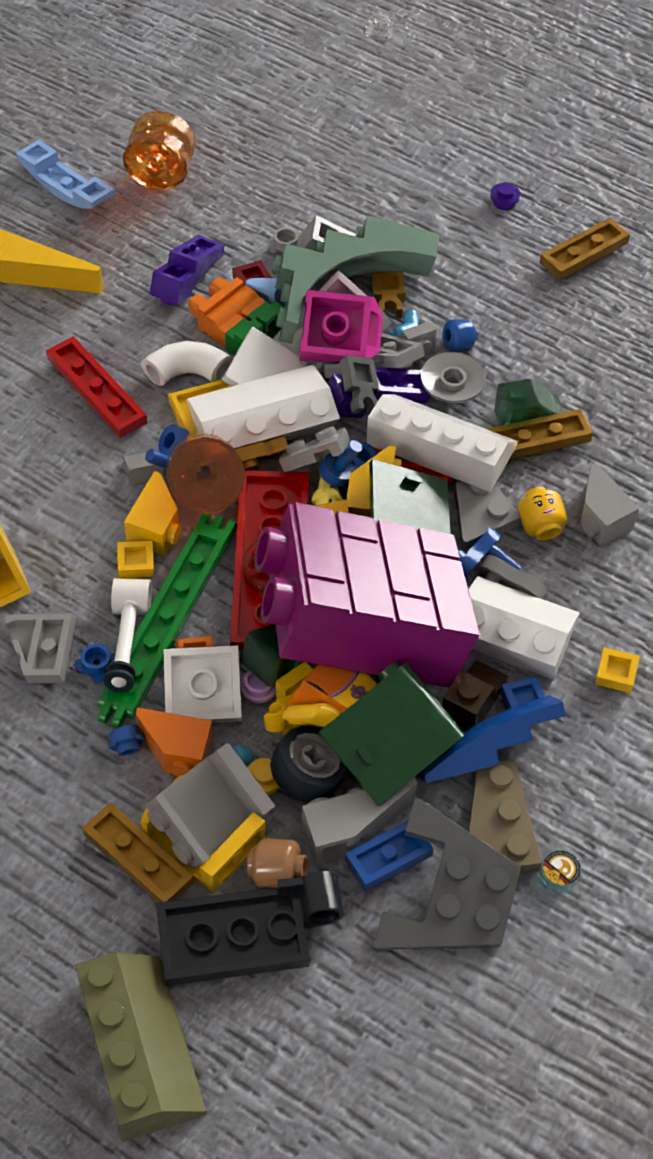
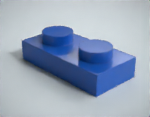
[345,820,434,892]

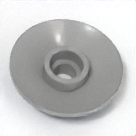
[420,352,486,403]

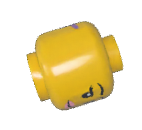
[518,487,567,541]

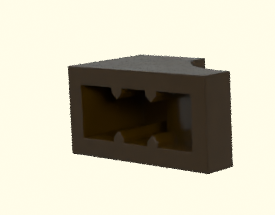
[442,660,508,732]

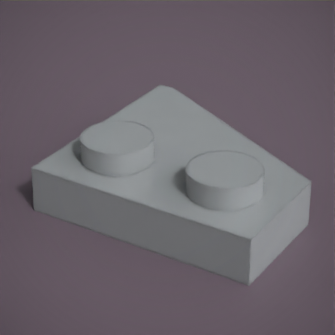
[335,333,425,369]
[279,426,350,472]
[454,481,521,551]
[4,613,76,684]

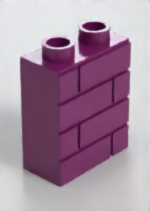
[255,502,480,688]

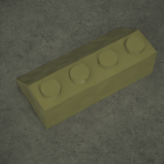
[75,952,207,1142]

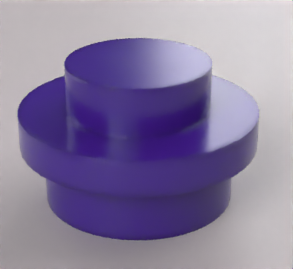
[490,182,521,210]

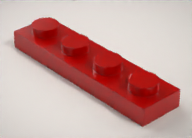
[46,336,148,438]

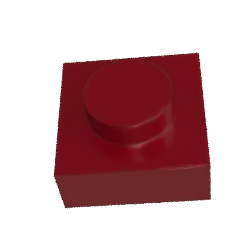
[232,260,272,286]

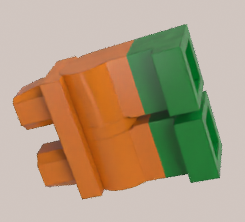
[189,277,285,356]

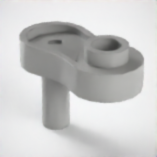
[479,555,548,599]

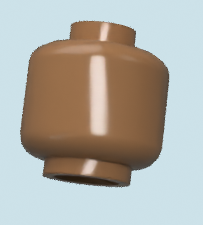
[247,838,309,889]

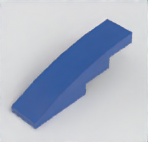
[416,695,566,783]

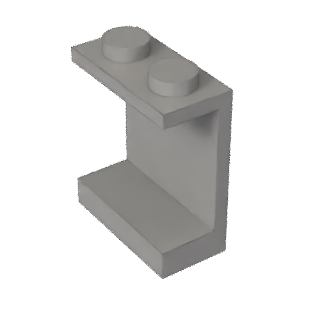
[145,743,275,869]

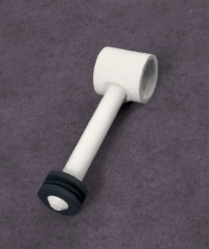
[104,578,152,692]

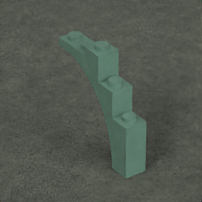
[272,215,439,344]

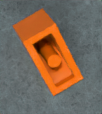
[136,707,213,777]

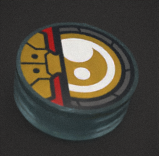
[540,850,582,892]

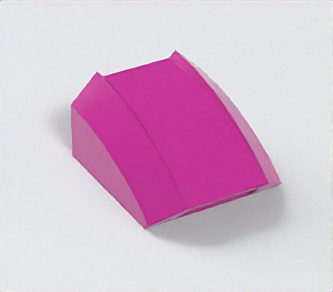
[299,290,383,363]

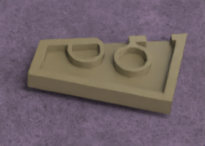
[469,760,542,873]

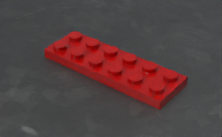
[230,470,309,651]

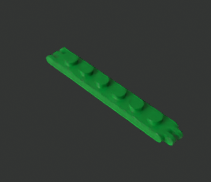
[98,511,237,728]

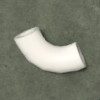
[141,341,233,386]

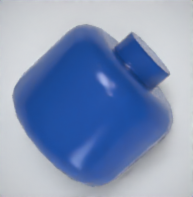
[442,319,478,351]

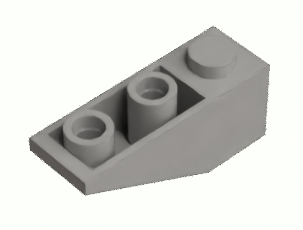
[302,777,417,865]

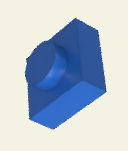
[500,676,546,710]

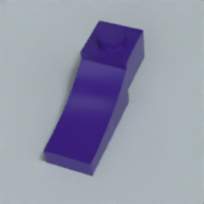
[149,235,225,305]
[327,367,431,418]

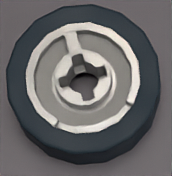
[270,726,347,802]

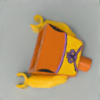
[264,664,377,732]

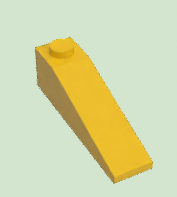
[0,229,104,293]

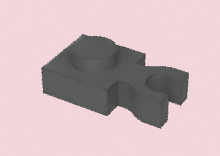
[339,355,379,415]

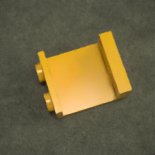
[141,775,266,894]

